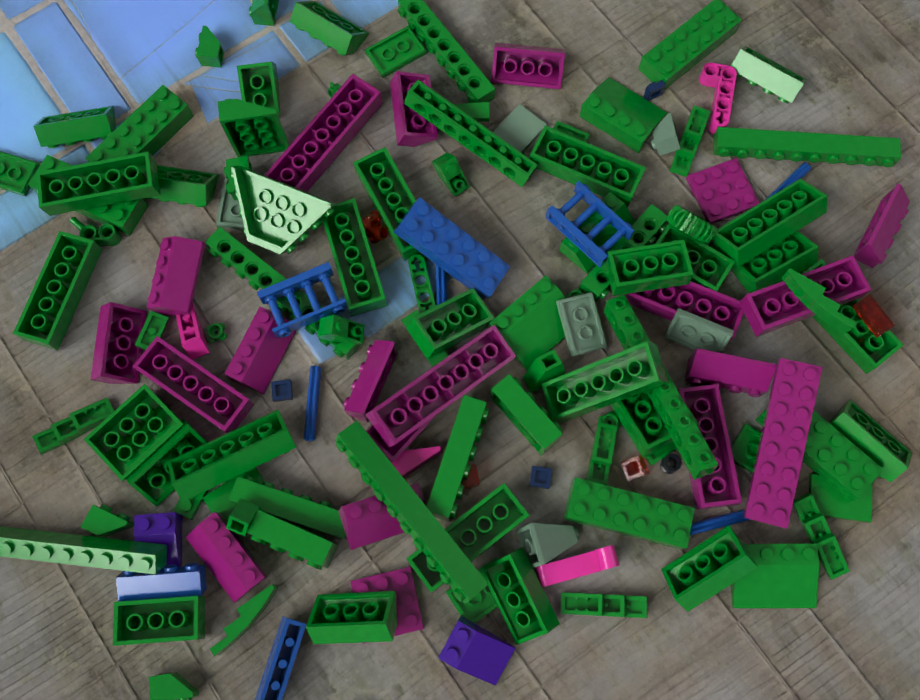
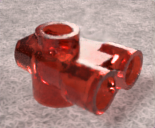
[362,210,388,243]

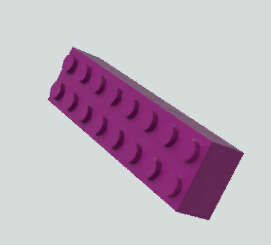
[264,74,383,192]
[366,325,516,448]
[743,358,823,529]

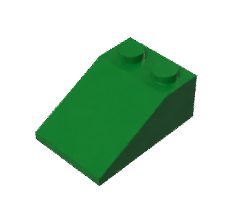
[237,61,280,117]

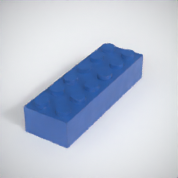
[394,197,511,300]

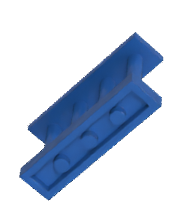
[546,181,634,268]
[257,262,348,338]

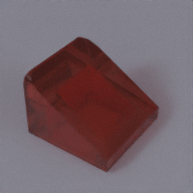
[621,455,650,481]
[465,464,480,489]

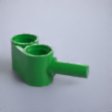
[70,217,122,247]

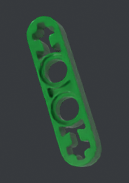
[408,254,436,313]

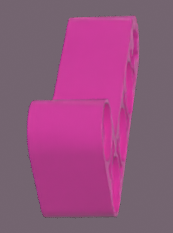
[699,63,737,134]
[535,545,620,587]

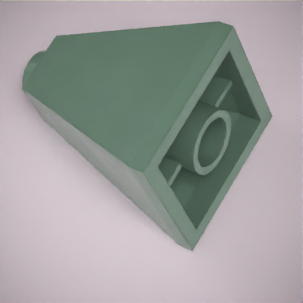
[516,523,579,568]

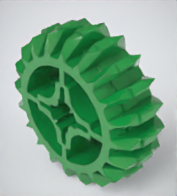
[666,205,717,243]

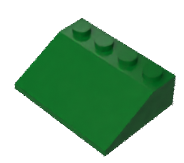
[579,77,668,153]
[218,99,290,157]
[731,231,819,293]
[489,275,566,370]
[84,384,184,482]
[610,391,699,458]
[731,544,819,608]

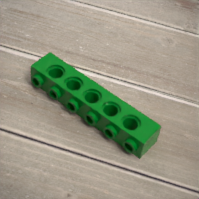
[579,204,667,302]

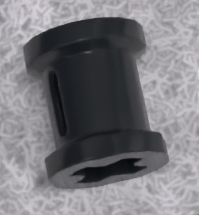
[660,453,682,474]

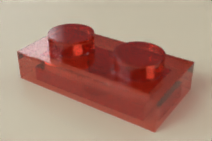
[852,294,895,338]

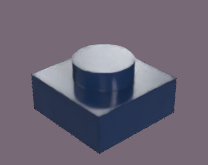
[643,80,666,101]
[271,379,293,402]
[529,466,552,489]

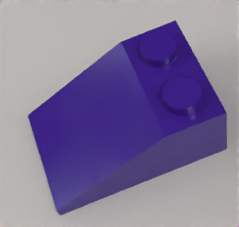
[134,512,183,568]
[438,615,516,686]

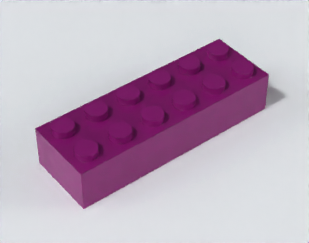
[739,255,871,337]
[624,281,744,344]
[133,336,254,433]
[678,384,742,510]

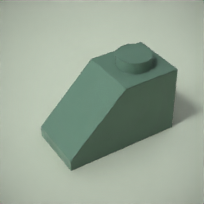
[651,113,681,156]

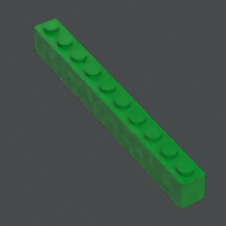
[713,127,901,167]
[335,421,488,604]
[0,526,167,575]

